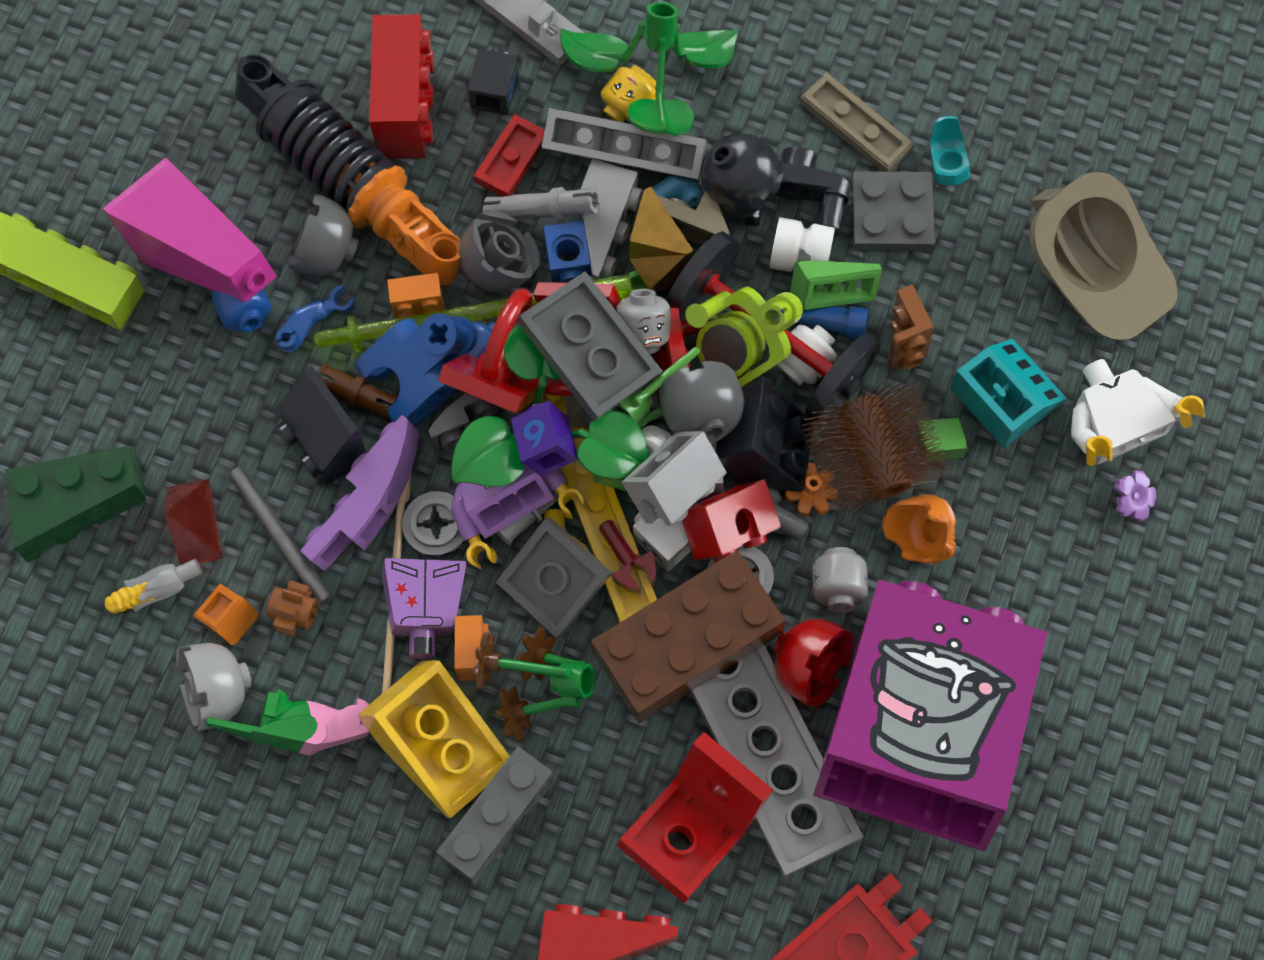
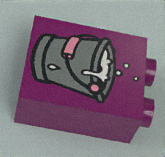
[813,580,1048,852]

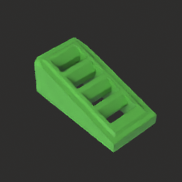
[790,261,882,310]

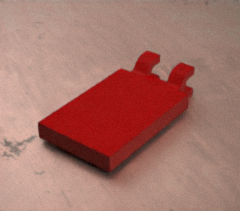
[771,873,932,960]

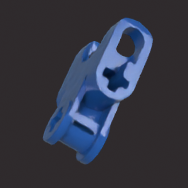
[355,313,477,427]

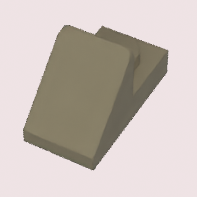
[658,191,729,246]

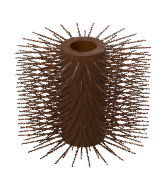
[802,379,951,514]

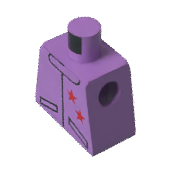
[382,558,466,659]

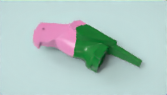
[205,689,370,756]

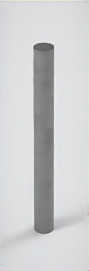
[228,467,333,606]

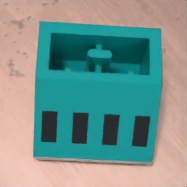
[950,339,1067,449]

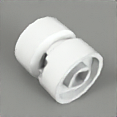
[769,217,835,272]

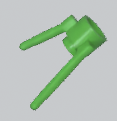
[611,347,700,429]

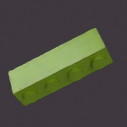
[0,212,145,331]

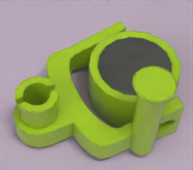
[685,287,803,387]

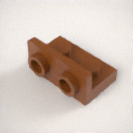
[887,284,934,371]

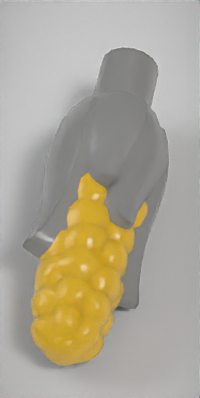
[105,559,202,614]

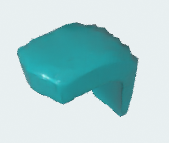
[930,116,970,186]

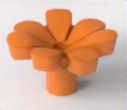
[784,463,839,517]

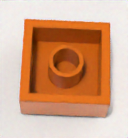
[387,273,445,323]
[454,615,490,681]

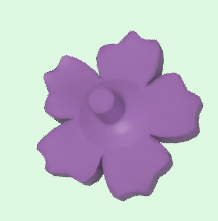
[1114,470,1156,521]

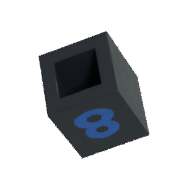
[468,49,519,115]

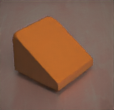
[193,584,259,646]

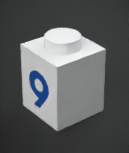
[633,512,692,572]

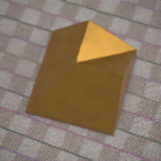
[629,187,693,291]

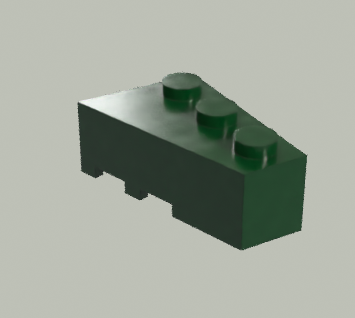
[4,445,146,563]

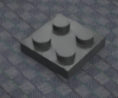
[851,171,935,251]
[496,517,613,638]

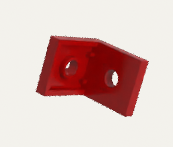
[617,732,773,904]

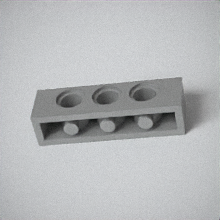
[542,108,708,181]

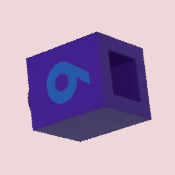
[511,401,578,476]

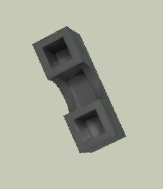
[436,746,555,886]

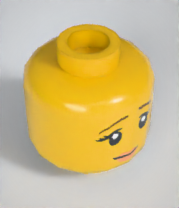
[601,65,656,123]

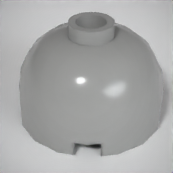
[176,642,251,732]

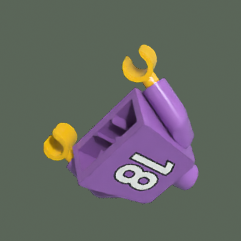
[451,465,586,570]

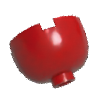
[773,619,854,707]

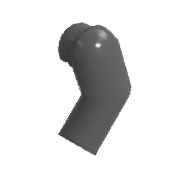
[767,487,808,541]

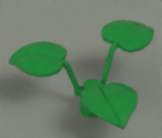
[560,2,738,136]
[451,324,649,487]

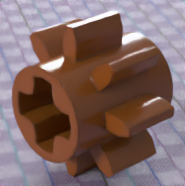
[266,580,319,637]

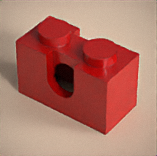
[682,479,781,563]

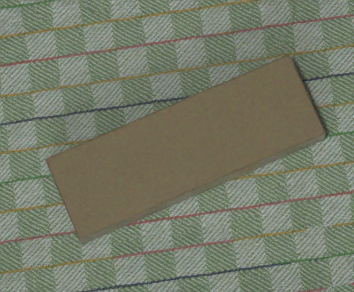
[799,72,914,172]

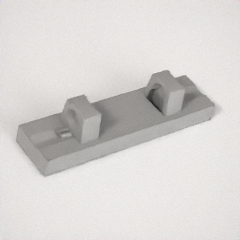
[474,0,584,66]

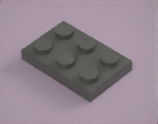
[516,272,663,422]

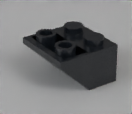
[715,379,814,492]

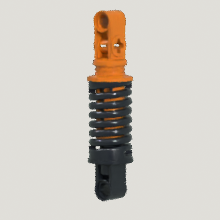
[235,54,461,285]

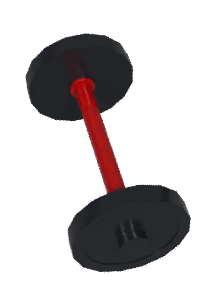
[666,231,881,427]

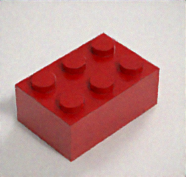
[369,14,435,159]

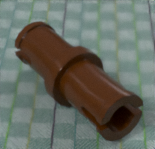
[319,363,398,420]

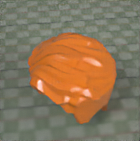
[882,494,956,564]

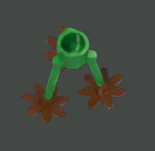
[473,627,596,742]

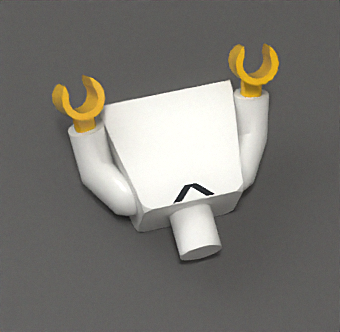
[1071,359,1205,466]

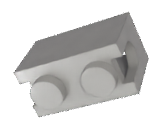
[622,431,727,526]

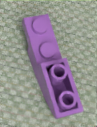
[300,415,420,571]

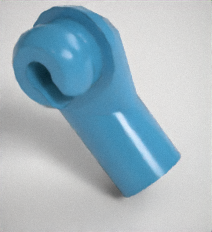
[652,175,703,208]

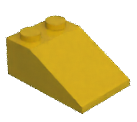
[357,660,510,818]

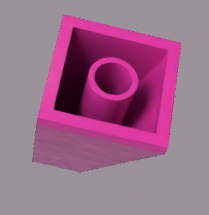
[102,158,277,303]

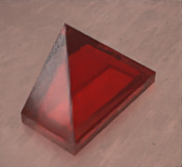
[165,479,223,565]

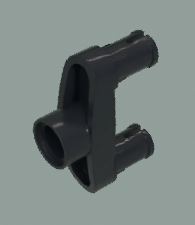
[738,147,851,237]

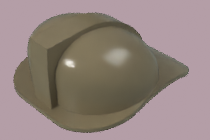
[1029,172,1178,340]

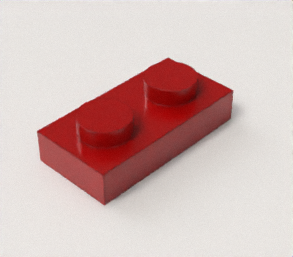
[474,114,545,197]

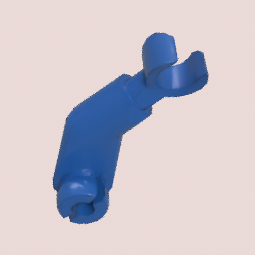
[275,285,355,352]

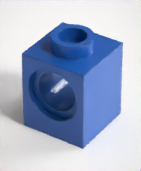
[544,220,591,283]

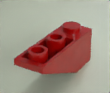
[538,904,678,960]

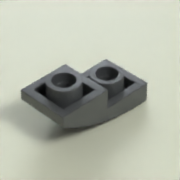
[428,393,500,451]

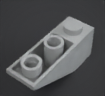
[581,159,643,283]

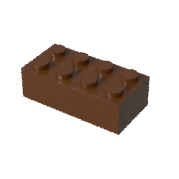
[591,550,786,724]

